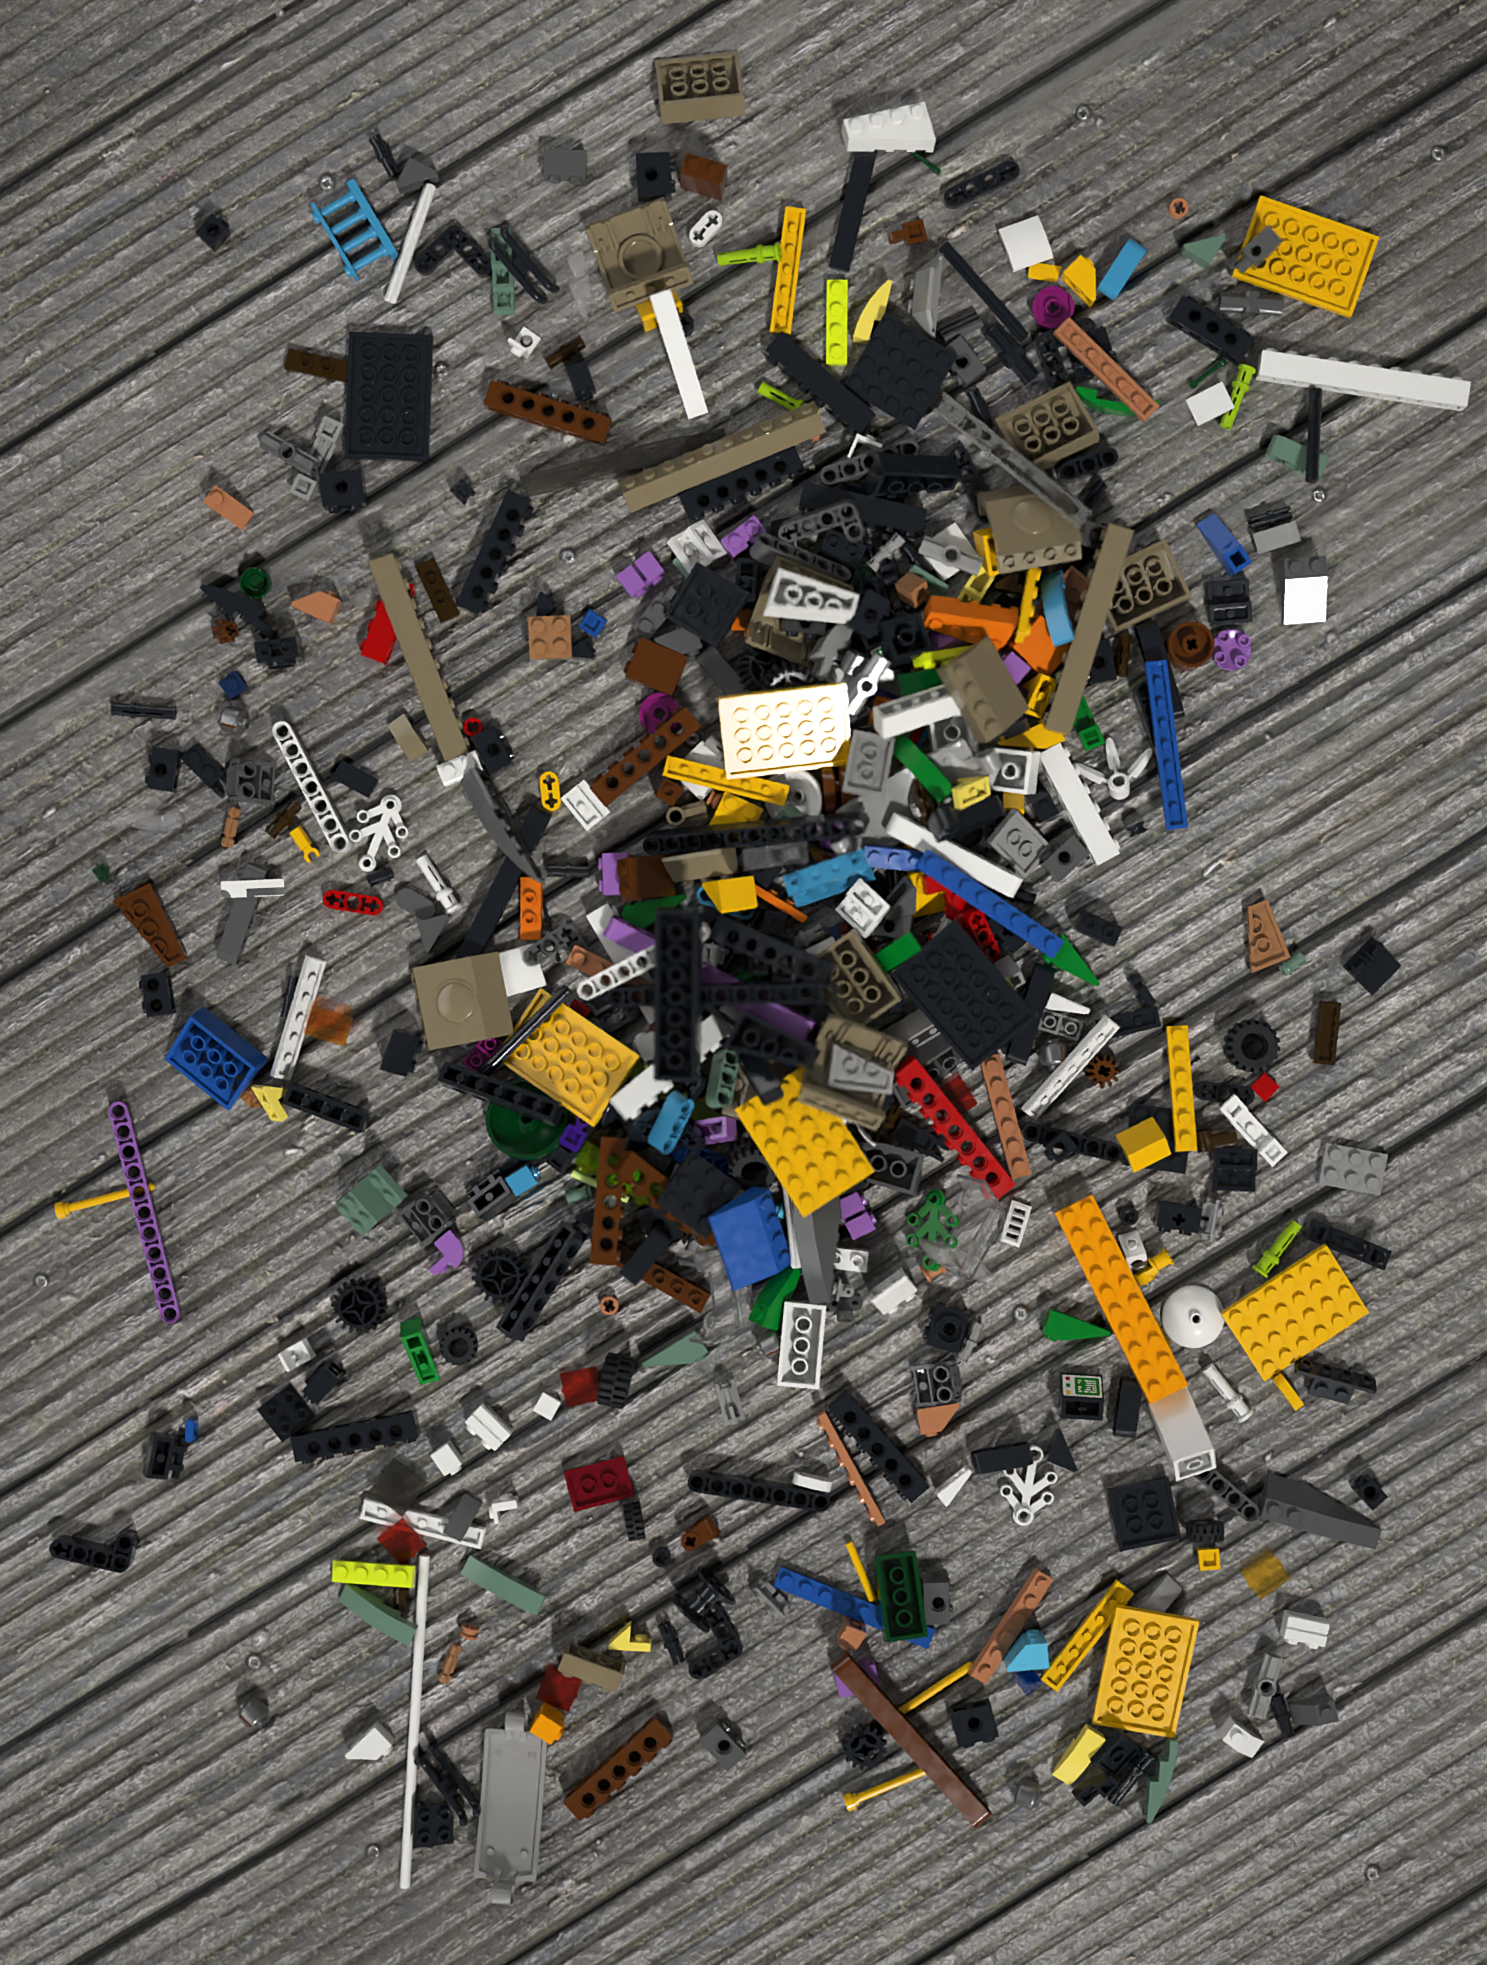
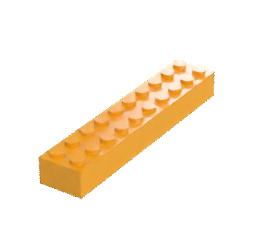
[1053,1194,1188,1404]

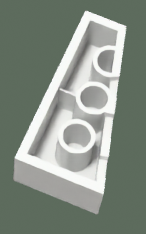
[841,101,936,152]
[763,568,859,624]

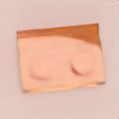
[304,1005,354,1046]

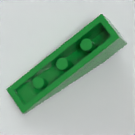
[875,932,922,972]
[748,1264,802,1331]

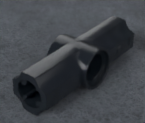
[985,324,1039,385]

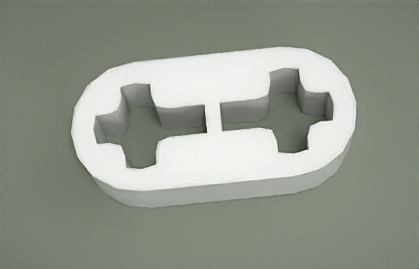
[689,210,722,248]
[792,1471,833,1492]

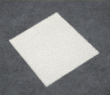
[1186,382,1235,426]

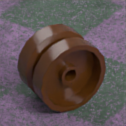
[1164,622,1215,671]
[821,765,855,812]

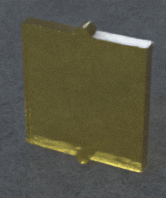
[1240,1550,1290,1600]

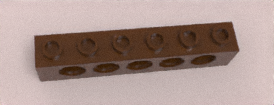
[483,379,612,446]
[589,706,703,807]
[590,1136,629,1266]
[611,1151,716,1247]
[600,1237,711,1313]
[563,1713,673,1821]

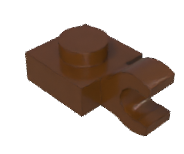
[888,219,927,246]

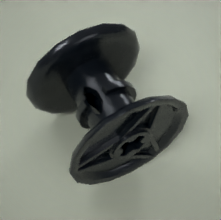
[601,1094,661,1153]
[671,1566,736,1633]

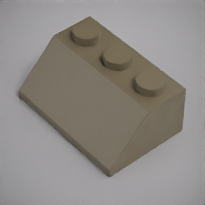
[662,848,739,886]
[558,1641,626,1692]

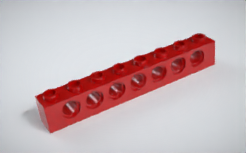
[893,1054,1016,1201]

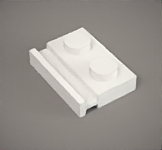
[560,780,611,831]

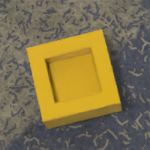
[1197,1547,1221,1571]

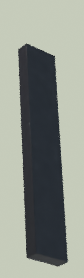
[829,150,878,273]

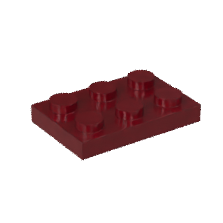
[564,1455,635,1512]

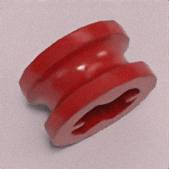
[463,718,483,737]

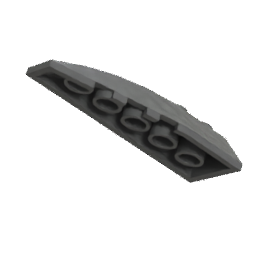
[461,766,544,883]
[892,1034,963,1110]
[856,1142,924,1195]
[791,1194,842,1305]
[1257,1473,1382,1549]

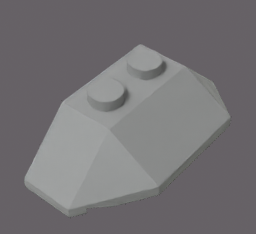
[908,253,943,340]

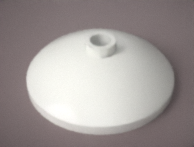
[765,770,823,830]
[1162,1285,1224,1348]

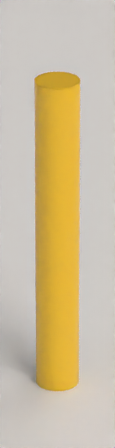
[845,1541,877,1602]

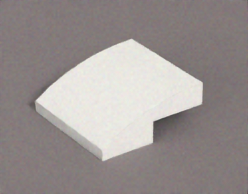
[998,215,1053,272]
[667,519,727,574]
[918,523,978,582]
[679,741,725,801]
[835,878,891,938]
[499,942,547,997]

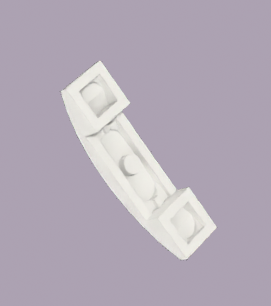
[1219,1094,1288,1167]

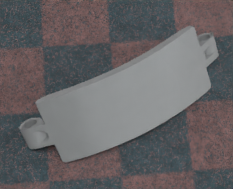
[830,739,1003,857]
[474,1711,547,1905]

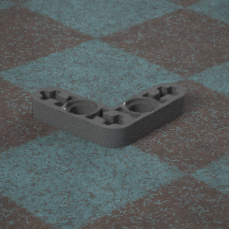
[522,924,591,978]

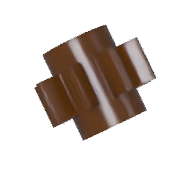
[211,617,239,644]

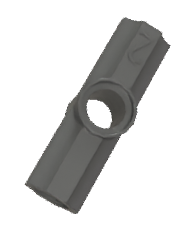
[1217,291,1284,317]
[259,431,321,478]

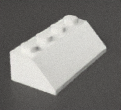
[777,1300,826,1389]

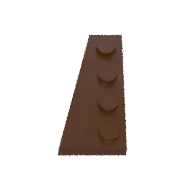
[112,883,188,967]

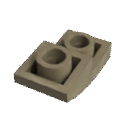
[387,714,429,762]

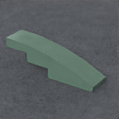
[491,227,515,315]
[461,1555,547,1615]
[339,1583,418,1646]
[1144,1736,1178,1823]

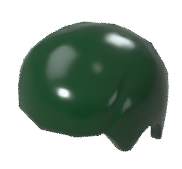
[240,567,272,599]

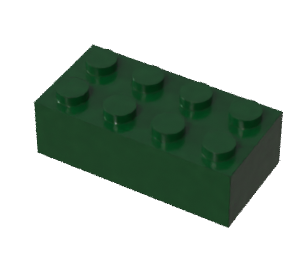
[871,1550,928,1643]

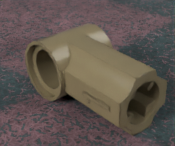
[666,800,708,827]

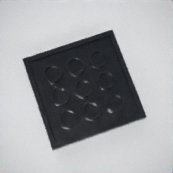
[844,312,958,430]

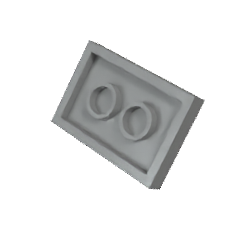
[842,730,895,800]
[986,809,1052,879]
[1317,1142,1388,1195]

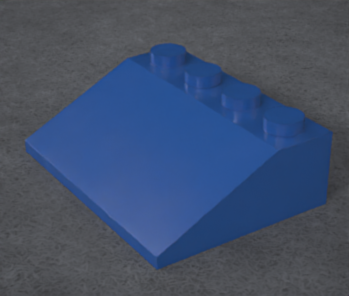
[165,1007,268,1111]
[708,1186,791,1291]

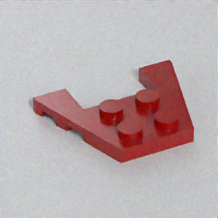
[921,875,986,941]

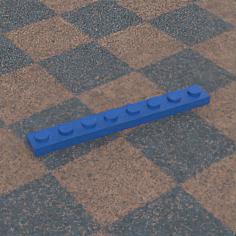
[1144,660,1188,831]
[915,849,1065,959]
[773,1565,935,1649]

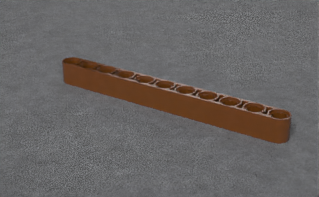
[830,1651,992,1828]

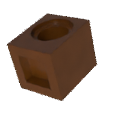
[655,778,684,807]

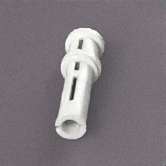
[416,854,463,915]
[1202,1363,1254,1423]

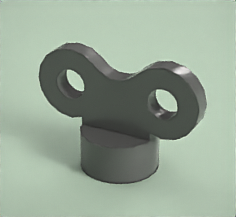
[826,1295,863,1322]

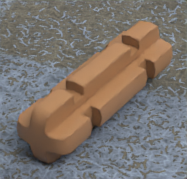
[221,807,241,848]
[438,1642,462,1684]

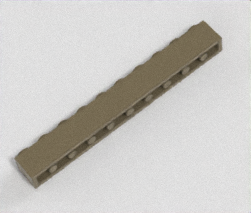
[619,401,826,512]
[1042,523,1134,737]
[368,553,471,762]

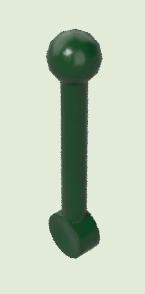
[905,150,941,175]
[1189,359,1227,389]

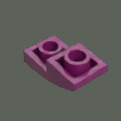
[461,1037,504,1073]

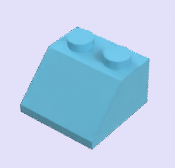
[1003,1629,1049,1672]

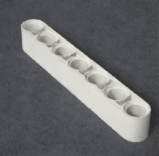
[272,721,352,853]
[884,812,1023,898]
[577,922,711,1000]

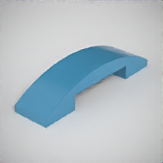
[1041,569,1075,647]

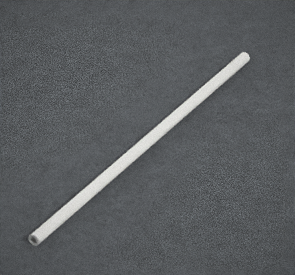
[399,1554,430,1889]

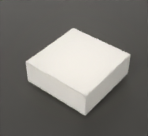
[533,1391,562,1421]

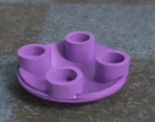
[1211,629,1252,671]

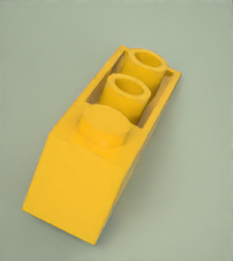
[996,718,1065,750]

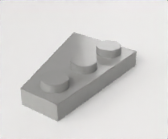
[827,1044,894,1094]

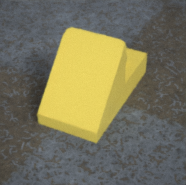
[952,776,991,810]
[251,1085,288,1122]
[608,1621,652,1652]

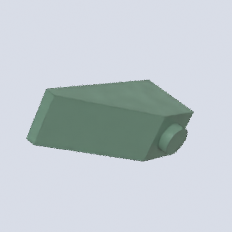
[642,1328,709,1367]

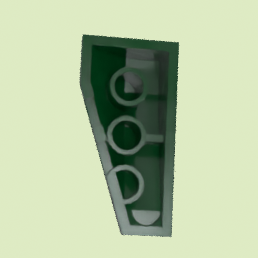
[897,667,944,697]

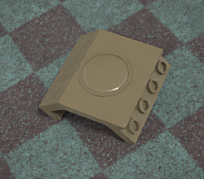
[585,197,694,313]
[977,478,1083,574]
[744,555,854,670]
[411,952,514,1050]
[797,1013,908,1131]

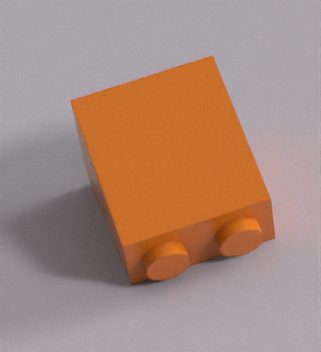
[1004,613,1071,677]

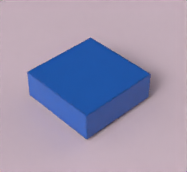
[578,609,607,639]
[185,1417,199,1442]

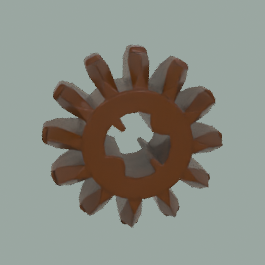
[1085,1053,1121,1089]

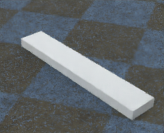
[649,289,708,419]
[270,955,326,1081]
[1021,1015,1120,1120]
[360,1497,487,1549]

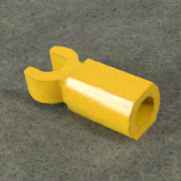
[289,826,321,863]

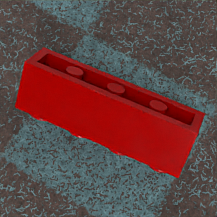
[359,583,417,666]

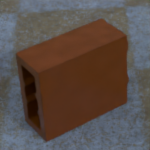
[680,152,728,201]
[624,638,688,698]
[616,854,675,902]

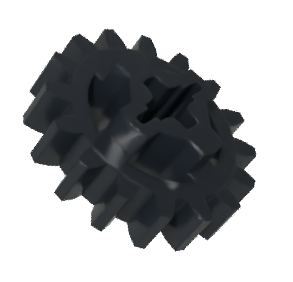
[842,1723,887,1771]

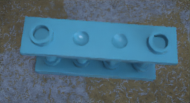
[310,178,399,282]
[782,848,876,908]

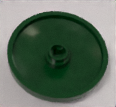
[486,1078,570,1161]

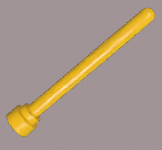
[54,1182,155,1219]
[899,1662,973,1715]
[843,1768,926,1811]

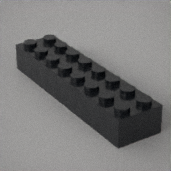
[654,907,703,1082]

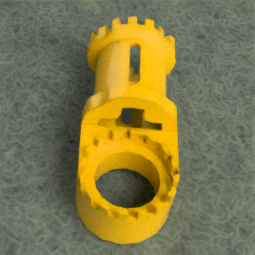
[1134,1248,1174,1286]

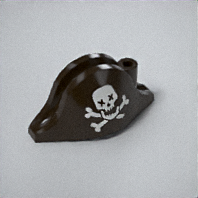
[909,779,941,828]

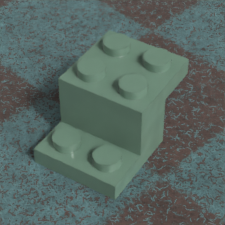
[335,1164,408,1236]

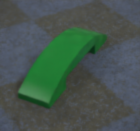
[1075,386,1160,416]
[1053,670,1105,752]
[892,733,954,804]

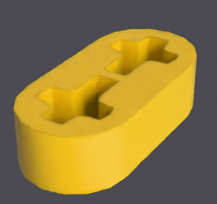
[540,772,561,812]
[1272,1373,1304,1411]

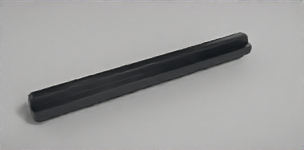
[1305,387,1322,484]

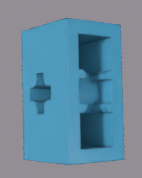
[505,1162,542,1197]

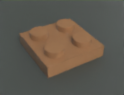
[528,615,572,660]

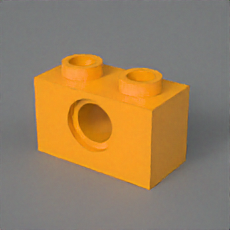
[530,1701,566,1745]

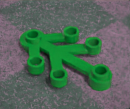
[905,1189,959,1272]

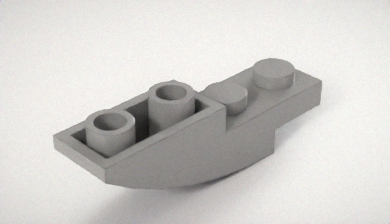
[809,623,853,684]

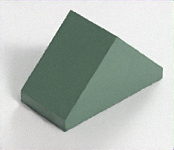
[1180,234,1225,269]

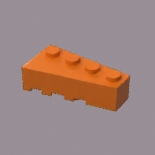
[923,595,1019,653]

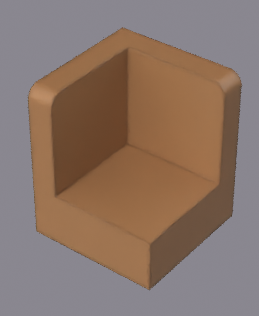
[895,572,930,608]

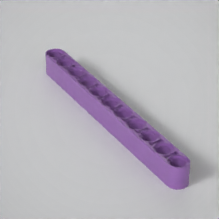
[603,915,815,1041]
[109,1101,181,1324]

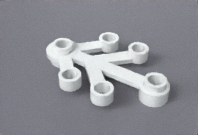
[349,795,409,872]
[1000,1445,1057,1526]

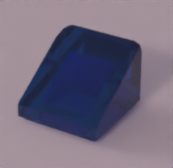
[1012,1670,1043,1696]

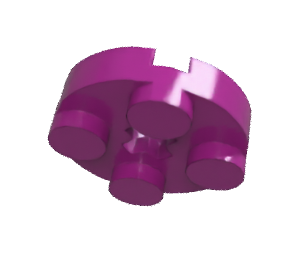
[1031,286,1074,330]
[639,693,679,734]

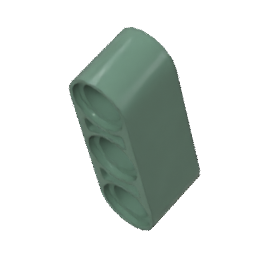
[1265,435,1329,480]
[705,1048,740,1108]

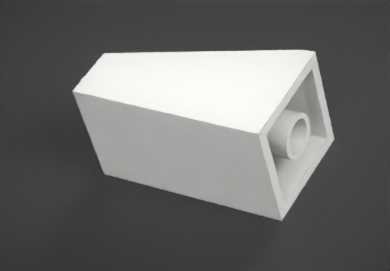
[1147,1386,1216,1481]

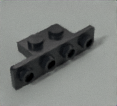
[1294,1358,1377,1404]

